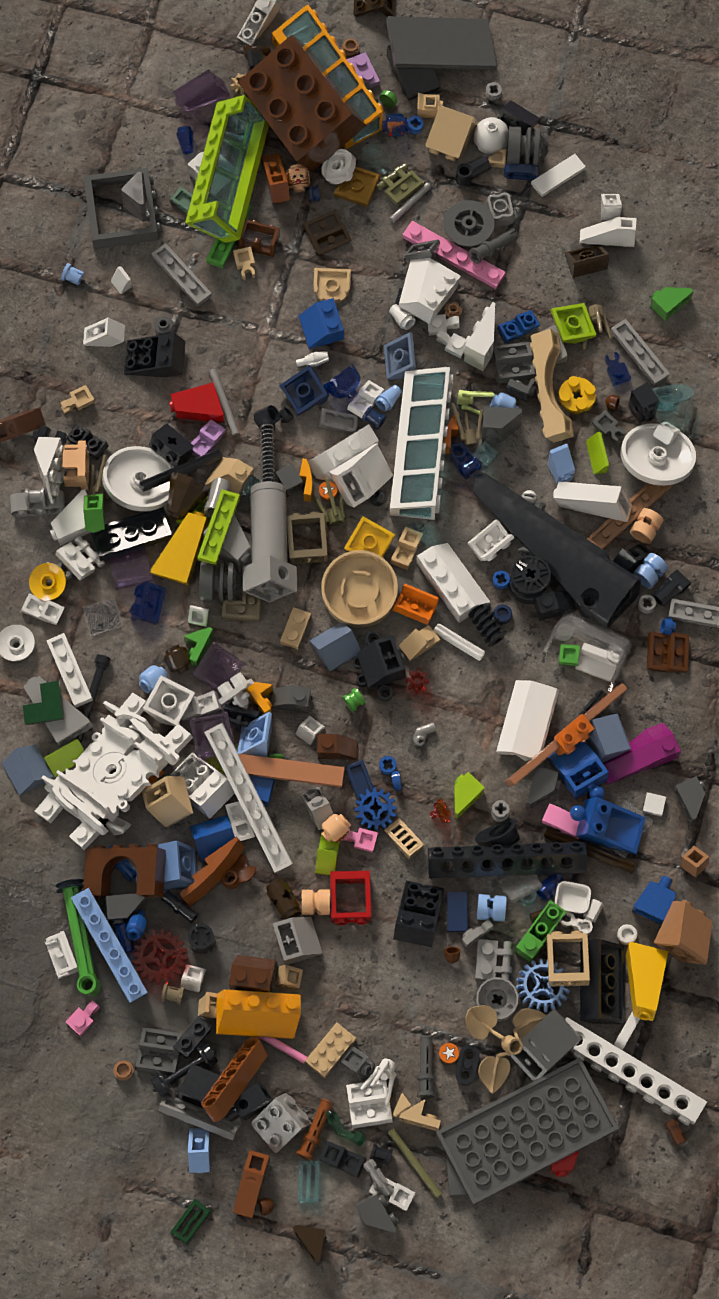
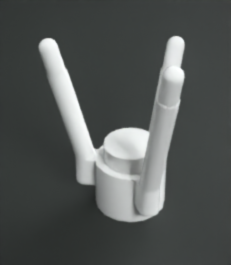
[360,1059,397,1105]

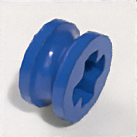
[408,116,424,134]
[492,571,510,590]
[379,756,397,775]

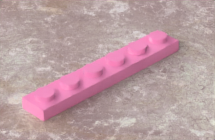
[403,221,506,289]

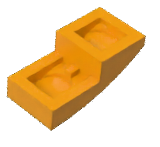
[299,458,312,502]

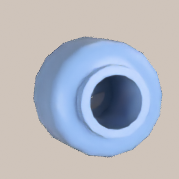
[489,393,518,408]
[139,665,167,693]

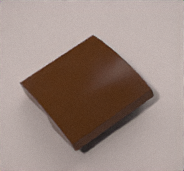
[646,631,689,673]

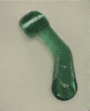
[326,1111,366,1146]

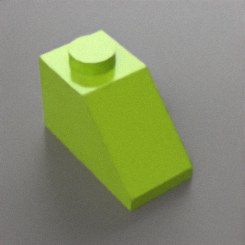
[454,772,485,819]

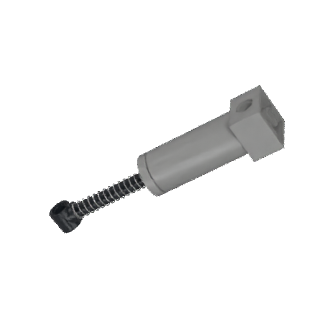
[243,405,297,603]

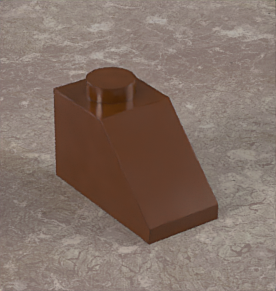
[317,734,357,760]

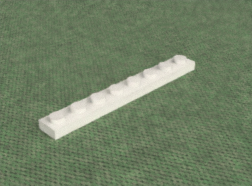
[205,723,293,872]

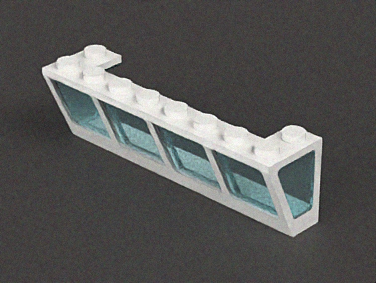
[390,367,453,520]

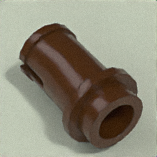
[665,1119,687,1146]

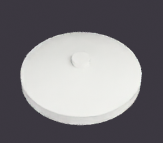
[621,424,696,486]
[102,446,173,511]

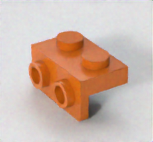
[393,584,439,625]
[554,714,595,756]

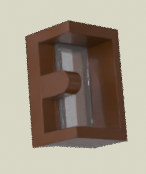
[239,219,280,257]

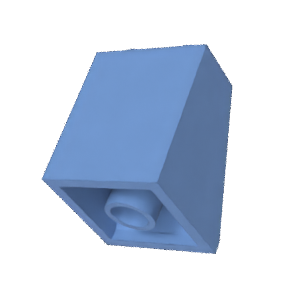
[136,841,197,890]

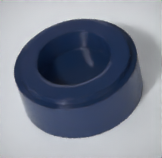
[493,604,512,624]

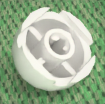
[474,117,509,155]

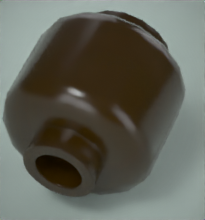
[164,644,191,674]

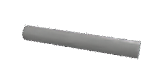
[389,183,432,223]

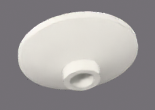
[0,625,35,661]

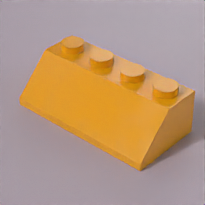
[216,989,301,1039]

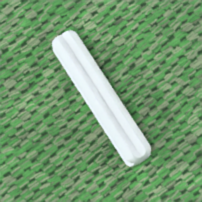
[434,624,485,661]

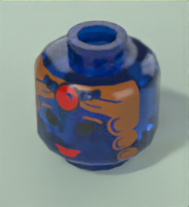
[382,113,408,138]

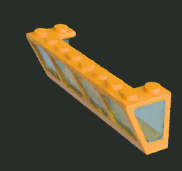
[272,5,384,149]

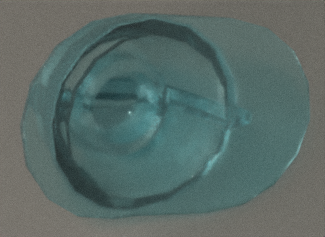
[652,384,694,412]

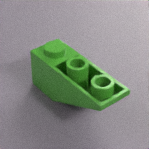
[515,900,567,964]

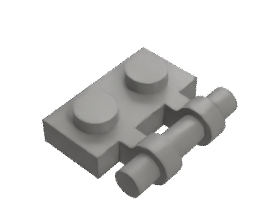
[475,939,513,981]

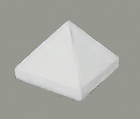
[188,605,209,627]
[106,817,131,836]

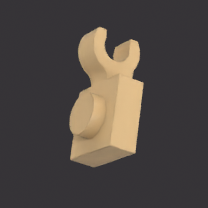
[60,385,95,414]

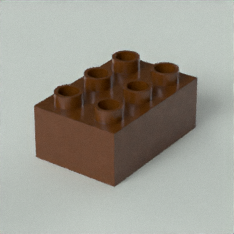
[238,34,367,172]

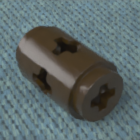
[266,878,302,920]

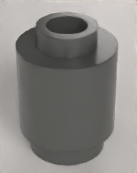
[154,316,174,335]

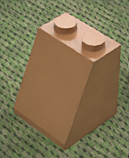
[654,900,712,965]

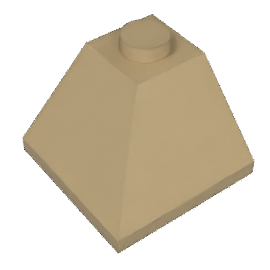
[205,457,254,497]

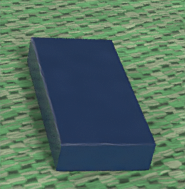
[345,760,374,801]
[447,892,467,932]

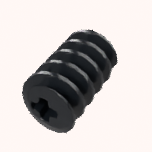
[468,604,508,647]

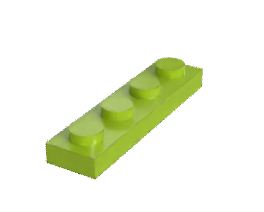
[198,489,240,565]

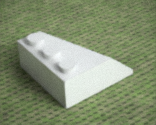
[398,258,461,324]

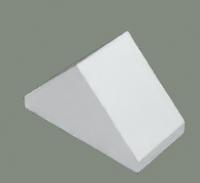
[601,194,622,220]

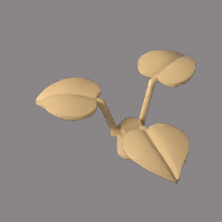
[465,1005,547,1093]

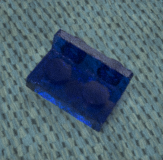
[130,581,166,625]

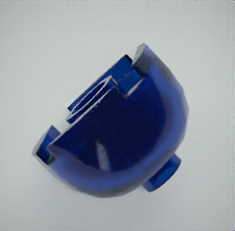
[324,364,361,399]

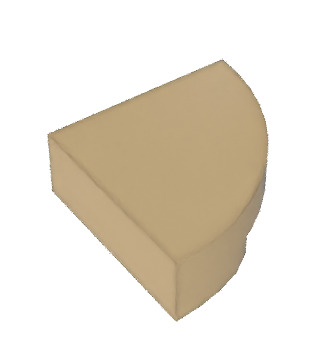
[488,149,507,168]

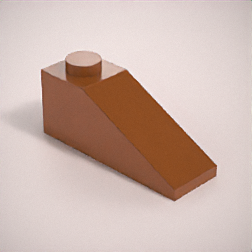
[262,153,290,203]

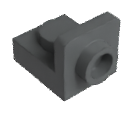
[506,378,537,401]
[339,1045,375,1080]

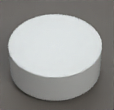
[617,924,637,945]

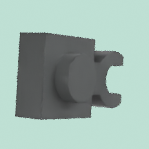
[592,410,625,444]

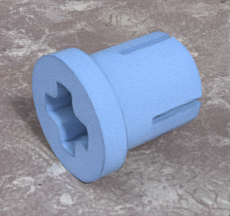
[61,263,84,285]

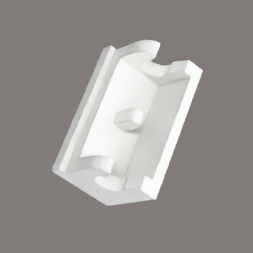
[45,931,78,979]

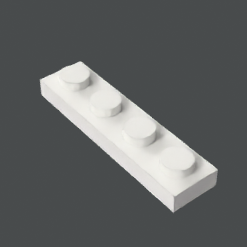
[47,633,93,708]

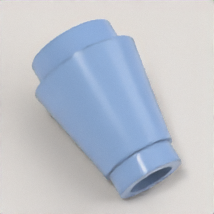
[375,385,402,412]

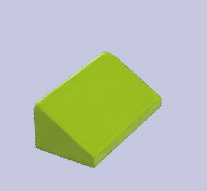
[586,432,609,475]
[44,739,85,777]

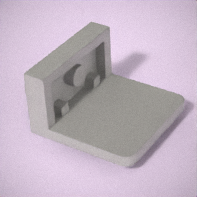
[251,1093,312,1153]

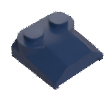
[279,365,330,416]

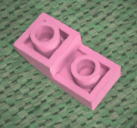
[542,803,579,839]

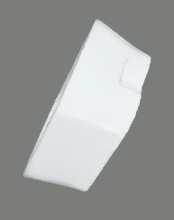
[555,881,591,914]

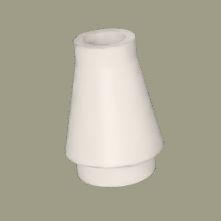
[389,304,416,330]

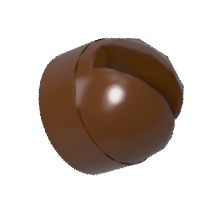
[605,395,620,411]
[444,946,460,963]
[258,1198,274,1215]

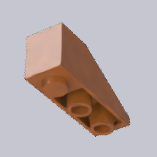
[233,1150,270,1218]

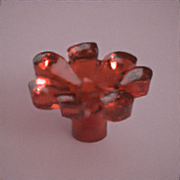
[430,798,451,823]

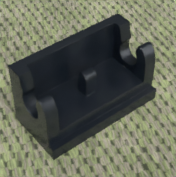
[498,101,540,135]

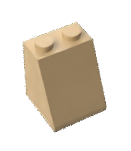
[425,105,478,162]

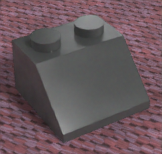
[482,406,522,445]

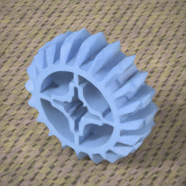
[516,959,570,1013]

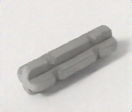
[364,1159,394,1197]

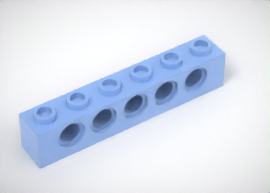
[71,888,148,1003]

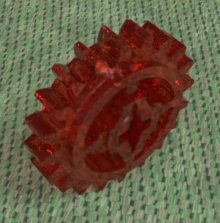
[133,929,188,985]

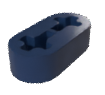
[504,164,538,180]

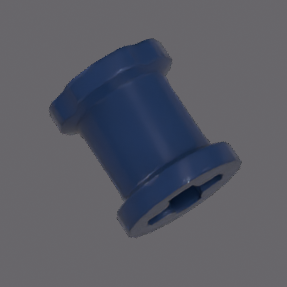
[362,406,387,430]

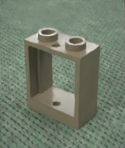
[287,512,328,565]

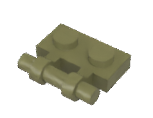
[376,164,424,207]

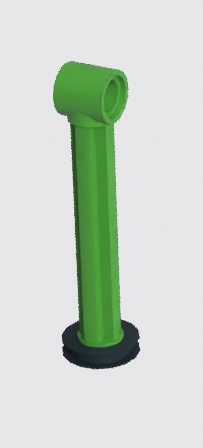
[55,879,101,997]

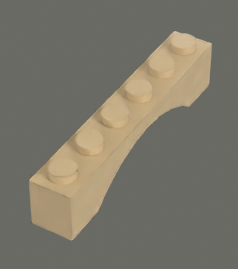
[530,329,574,443]

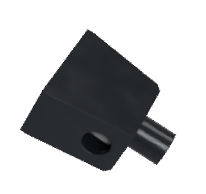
[227,1083,273,1122]

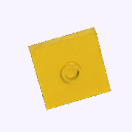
[344,516,396,558]

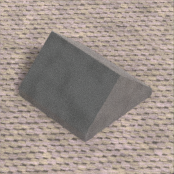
[121,172,147,222]

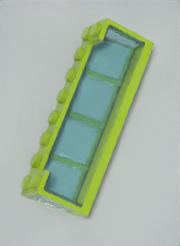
[185,95,269,243]

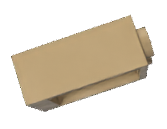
[547,931,590,986]

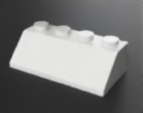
[416,543,490,623]

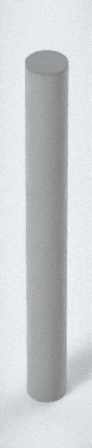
[209,369,240,436]

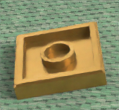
[334,166,380,208]

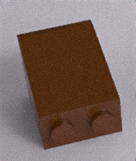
[229,955,276,993]

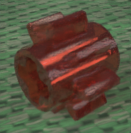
[405,668,429,694]

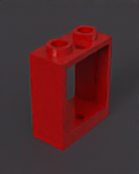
[330,871,371,925]

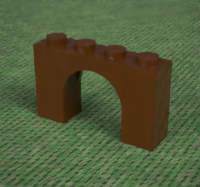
[83,844,166,898]

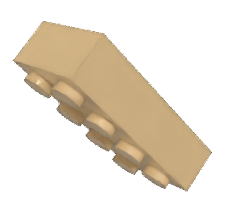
[305,1022,356,1079]

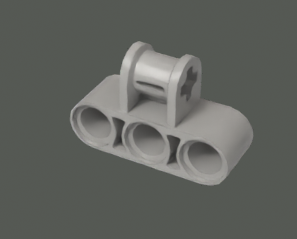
[10,487,65,517]

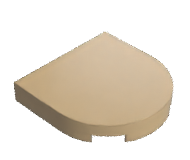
[314,268,351,304]

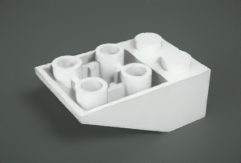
[463,302,495,371]
[34,437,68,504]
[329,443,393,508]
[169,753,235,819]

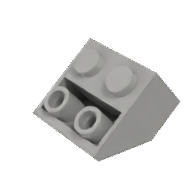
[273,917,323,965]

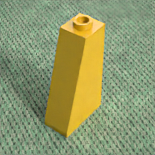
[150,511,209,585]
[626,942,669,1021]

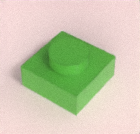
[559,644,580,666]

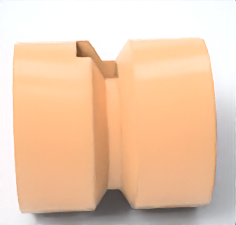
[630,508,664,544]
[302,889,330,916]

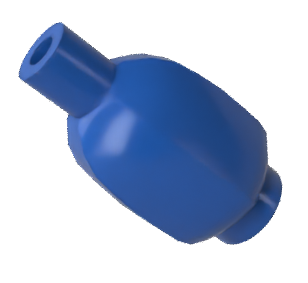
[126,910,147,940]

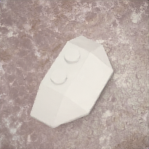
[308,424,379,483]

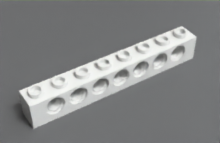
[565,1017,707,1126]

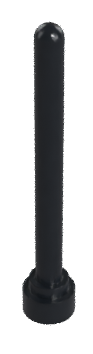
[75,654,111,743]

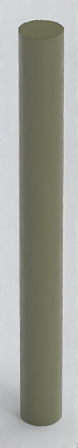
[388,1128,442,1199]

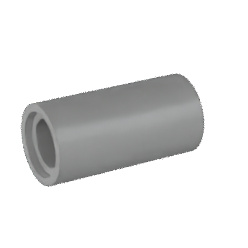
[204,478,231,518]

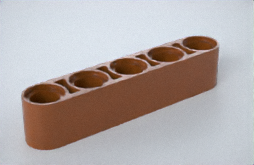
[201,1036,268,1122]

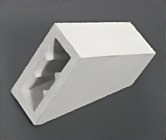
[50,489,91,546]

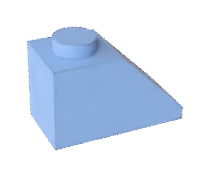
[548,444,575,484]
[188,1128,210,1173]

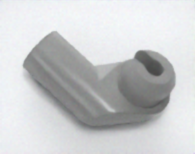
[413,722,436,746]

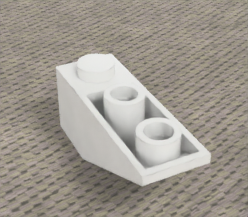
[237,0,283,46]
[579,217,636,247]

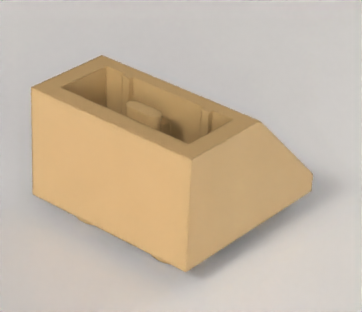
[142,776,193,827]

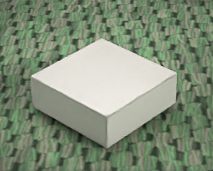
[642,793,666,817]

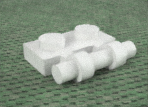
[55,536,105,580]

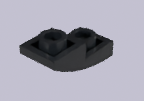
[67,424,109,460]

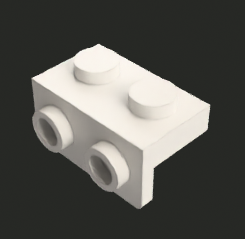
[467,520,514,561]

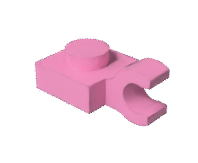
[343,828,378,853]
[66,1000,100,1036]

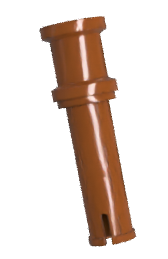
[296,1098,334,1161]

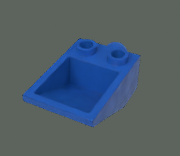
[547,741,608,799]
[570,797,646,854]

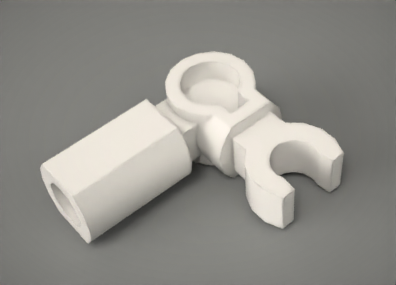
[561,899,604,936]

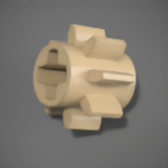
[230,73,246,96]

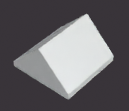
[143,676,195,726]

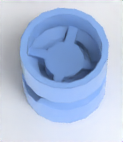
[633,553,668,589]
[477,894,506,922]

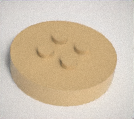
[321,550,398,628]

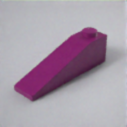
[603,722,681,785]

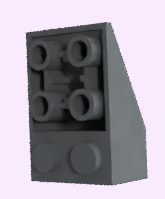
[510,1009,582,1081]

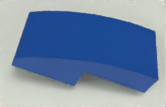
[497,310,540,343]

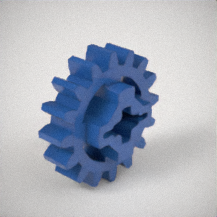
[354,787,397,831]

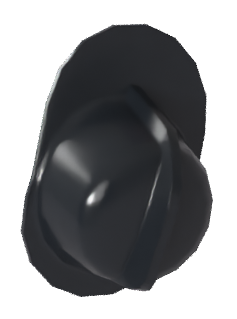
[475,817,520,845]

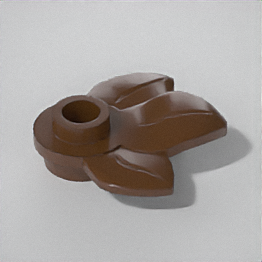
[222,853,256,889]

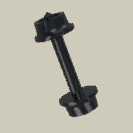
[151,1044,218,1098]

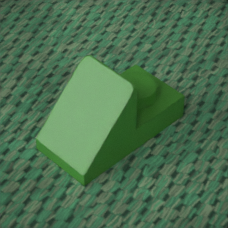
[184,627,214,668]

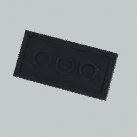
[91,507,172,561]

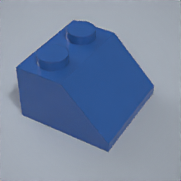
[299,298,344,349]

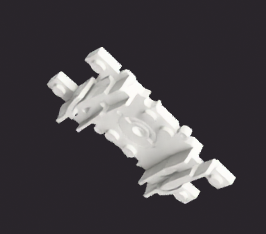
[35,693,193,850]

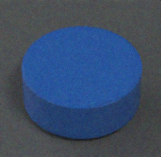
[392,771,402,791]

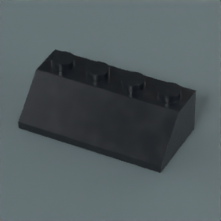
[580,938,625,1024]

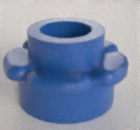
[660,617,676,636]

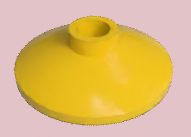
[29,563,66,601]

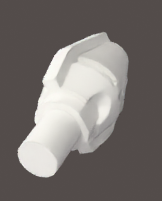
[296,352,329,367]

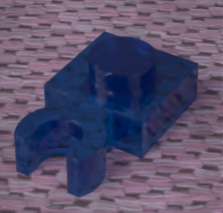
[605,352,631,386]

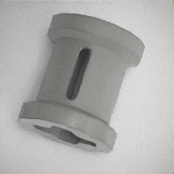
[491,800,509,822]

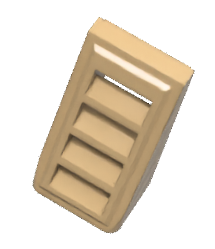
[384,818,424,860]

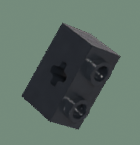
[628,382,659,423]
[149,424,194,467]

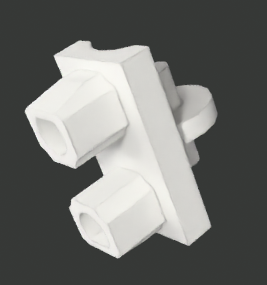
[218,672,254,707]

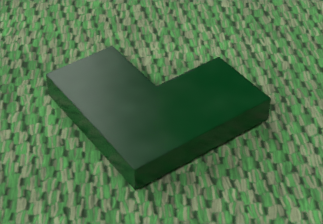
[23,681,64,726]

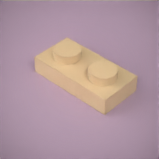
[280,607,311,649]

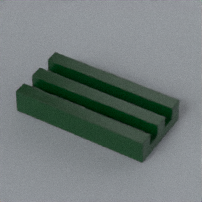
[170,1199,211,1245]

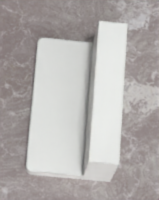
[575,643,620,682]

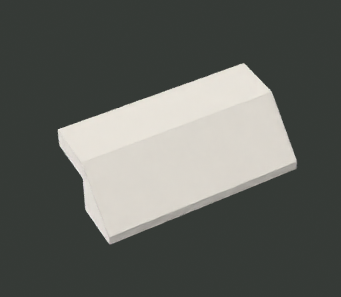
[496,680,559,761]

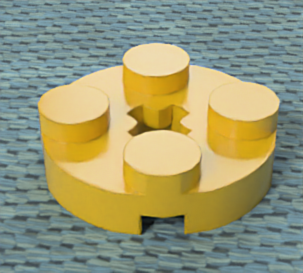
[558,376,596,414]

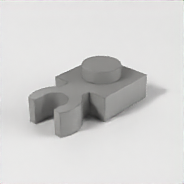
[462,919,493,949]

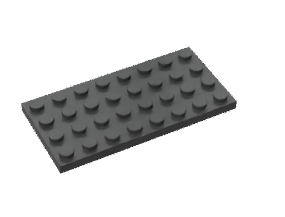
[436,1058,619,1206]

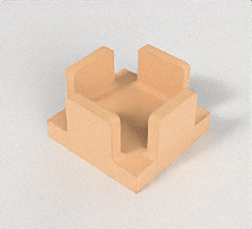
[63,441,89,490]

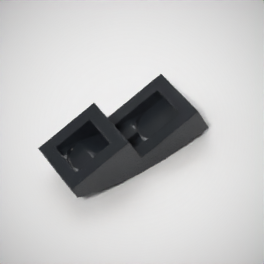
[319,1141,367,1178]

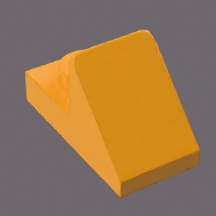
[244,682,273,715]

